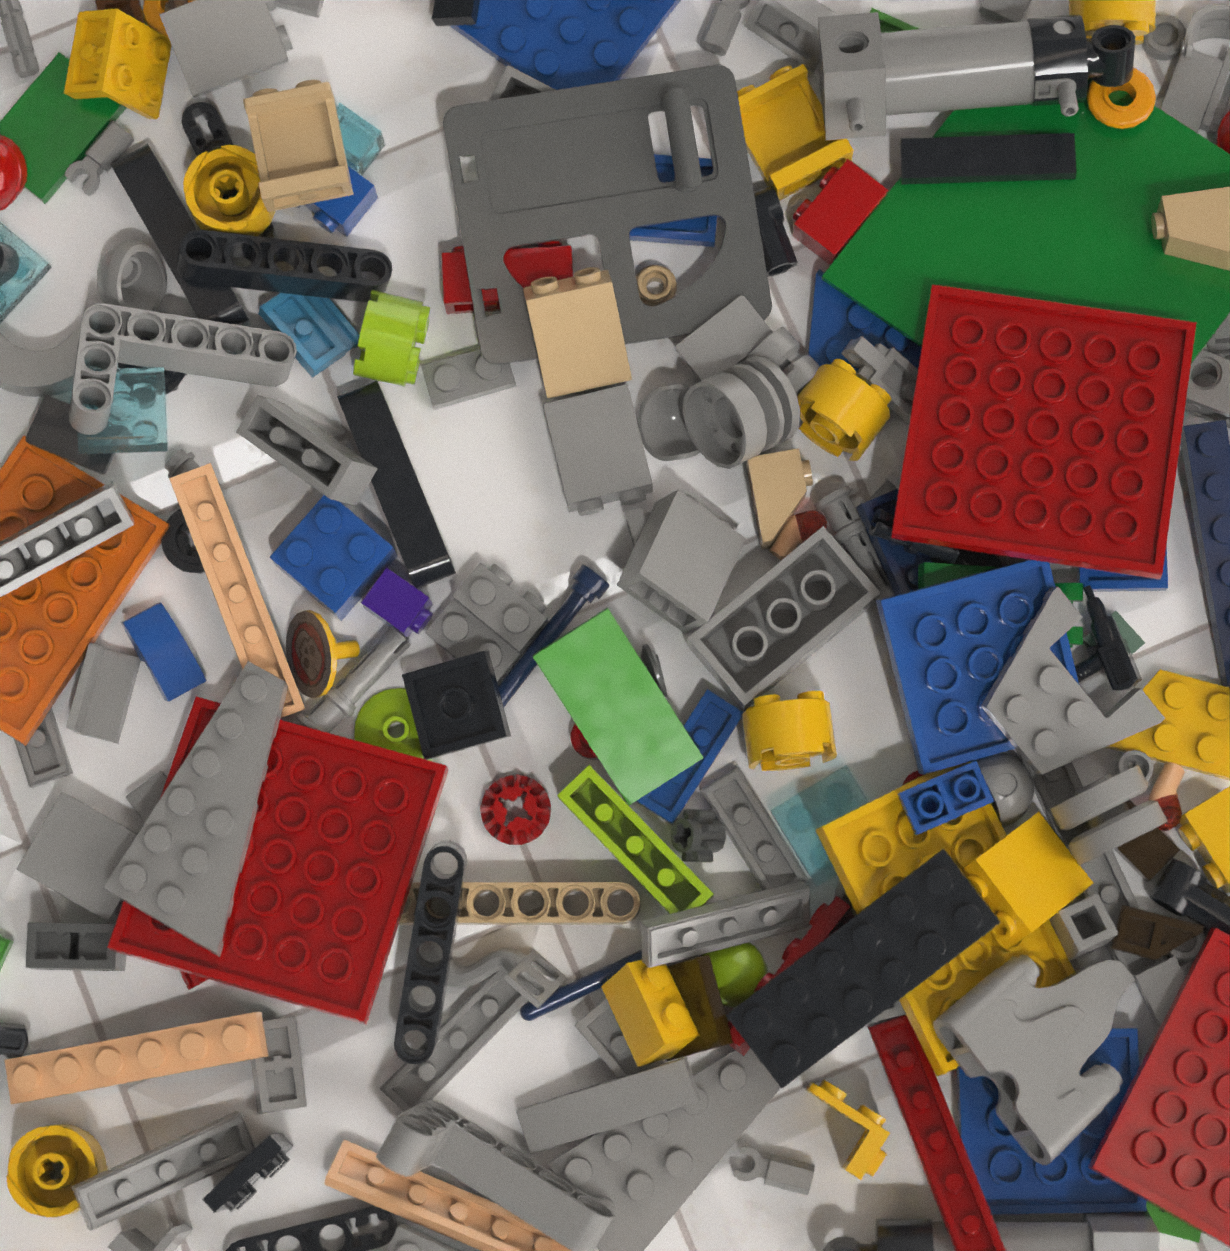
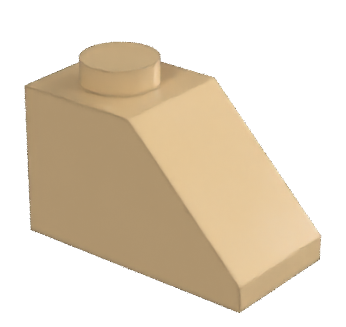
[746,448,813,550]

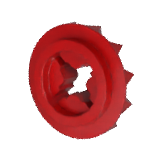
[480,774,551,845]

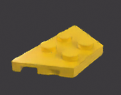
[1105,670,1230,781]

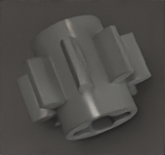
[671,809,726,863]

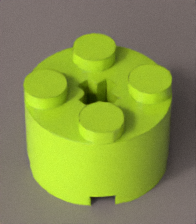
[353,290,431,387]

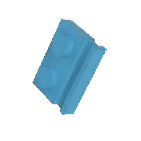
[258,293,360,378]

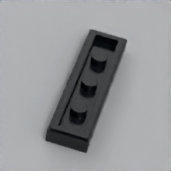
[900,133,1077,185]

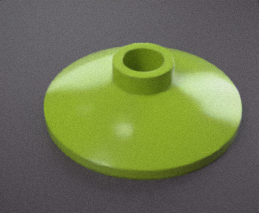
[354,688,432,761]

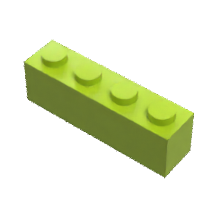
[557,765,714,914]

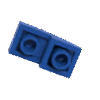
[121,602,207,702]
[898,760,994,835]

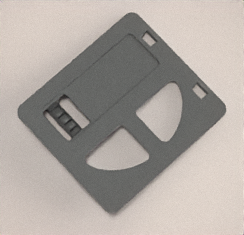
[443,65,772,365]

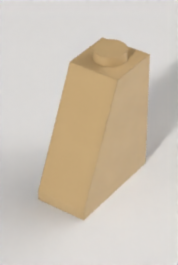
[1151,187,1230,271]

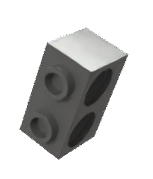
[25,923,126,971]

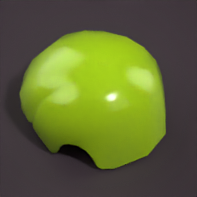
[701,942,768,1008]

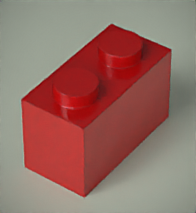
[792,159,889,265]

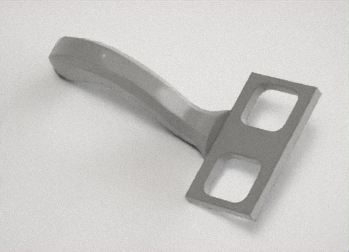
[420,941,568,1009]

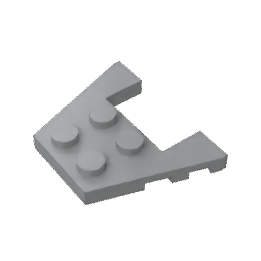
[981,587,1165,775]

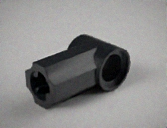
[754,185,798,277]
[1149,858,1230,935]

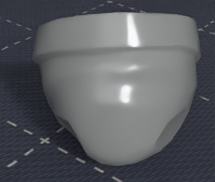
[97,241,167,311]

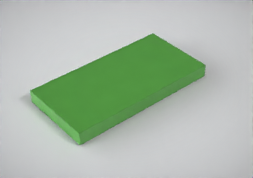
[532,607,704,806]

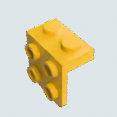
[805,1080,890,1180]

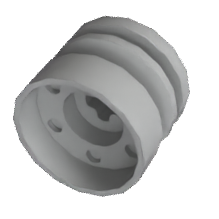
[683,356,800,469]

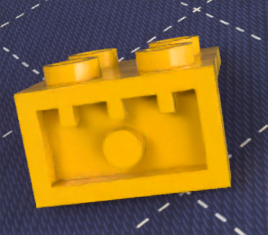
[64,9,172,120]

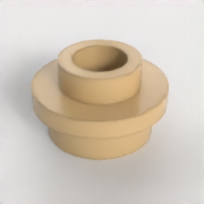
[636,265,677,306]

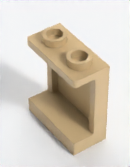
[243,80,354,212]
[523,267,632,399]

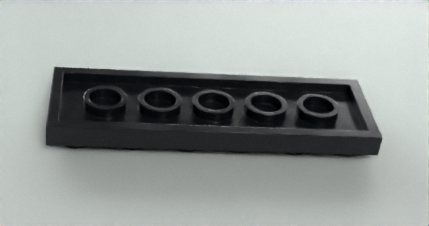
[726,848,1001,1089]

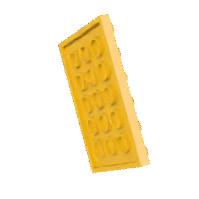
[815,762,1075,1076]

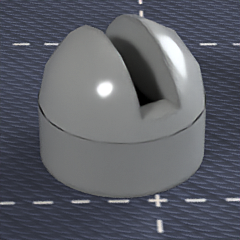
[1115,750,1153,781]

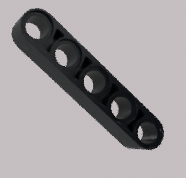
[110,144,249,325]
[176,230,393,302]
[337,380,456,589]
[394,840,467,1064]

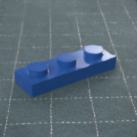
[636,689,743,825]

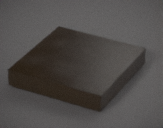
[666,955,733,1061]

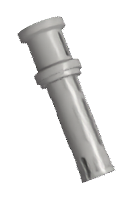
[814,486,895,600]
[296,626,411,733]

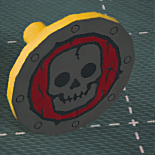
[286,610,360,698]

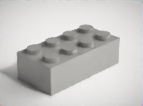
[687,526,881,712]

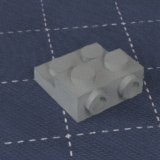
[425,563,549,684]

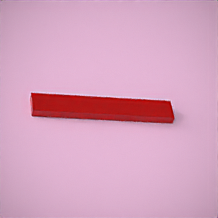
[868,1014,1006,1251]

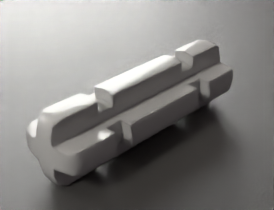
[0,0,40,78]

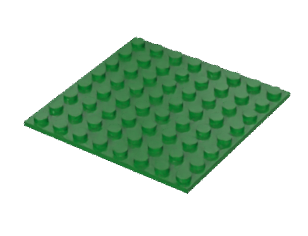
[822,78,1230,364]

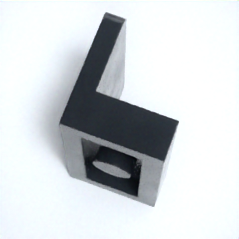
[26,394,132,474]

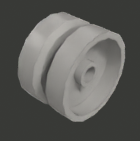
[1049,765,1168,866]

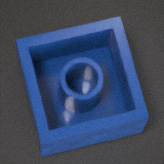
[269,495,398,621]

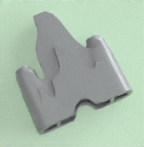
[933,955,1135,1165]

